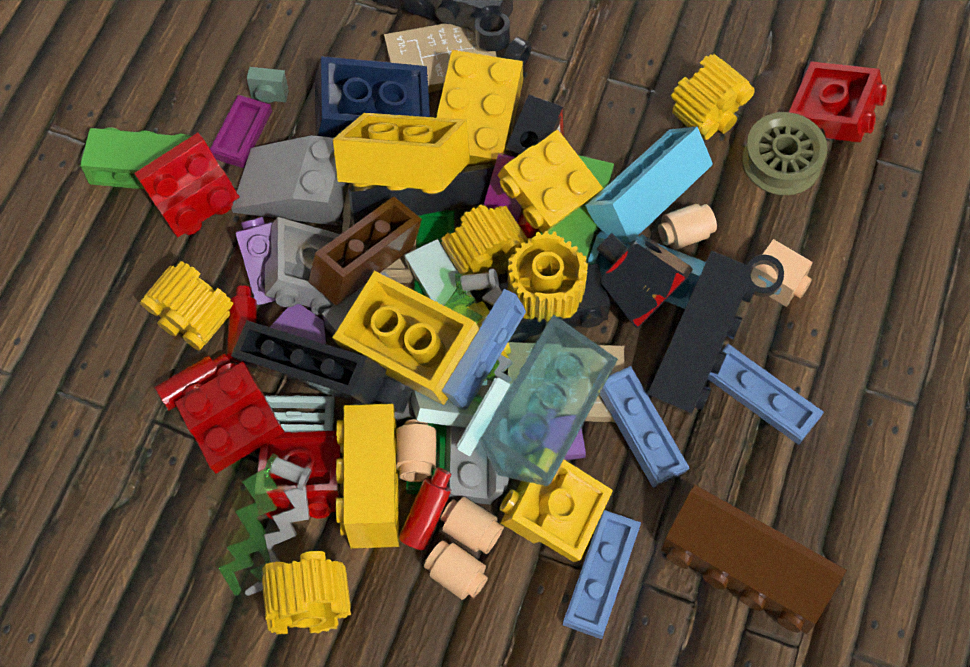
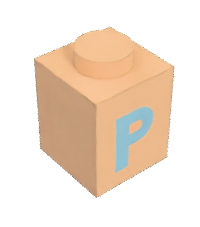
[751,239,813,307]

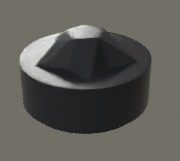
[503,37,532,67]

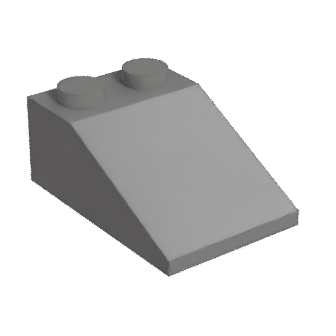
[232,135,349,226]

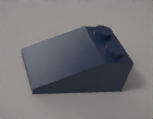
[315,56,430,138]

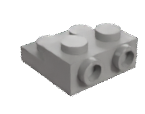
[265,217,341,316]

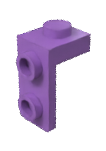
[236,217,276,305]

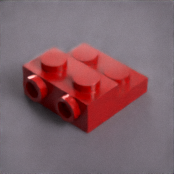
[789,62,887,143]
[134,133,240,238]
[175,361,285,474]
[255,431,341,520]

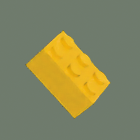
[436,50,523,167]
[333,113,470,193]
[332,270,479,405]
[336,404,399,549]

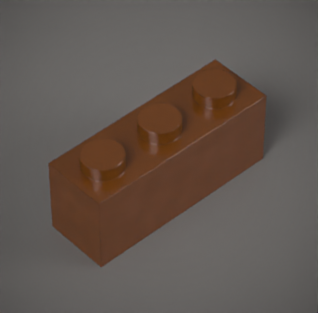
[308,197,422,306]

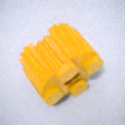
[671,54,755,140]
[441,204,528,290]
[507,231,588,322]
[140,261,233,351]
[262,551,351,635]

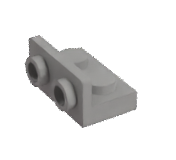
[445,417,509,505]

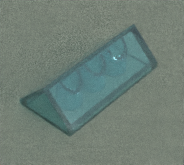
[479,315,618,486]

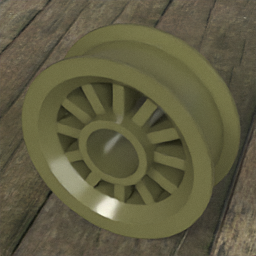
[742,112,827,195]

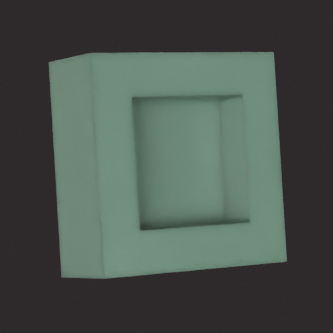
[247,67,289,103]

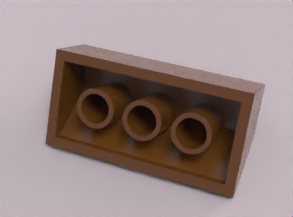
[661,484,847,634]

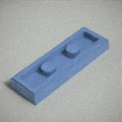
[442,289,526,410]
[708,344,824,445]
[595,366,689,488]
[563,510,641,639]

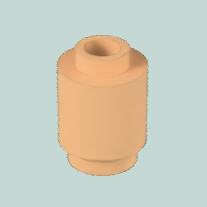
[658,204,717,250]
[396,419,436,482]
[441,497,504,554]
[424,541,488,600]

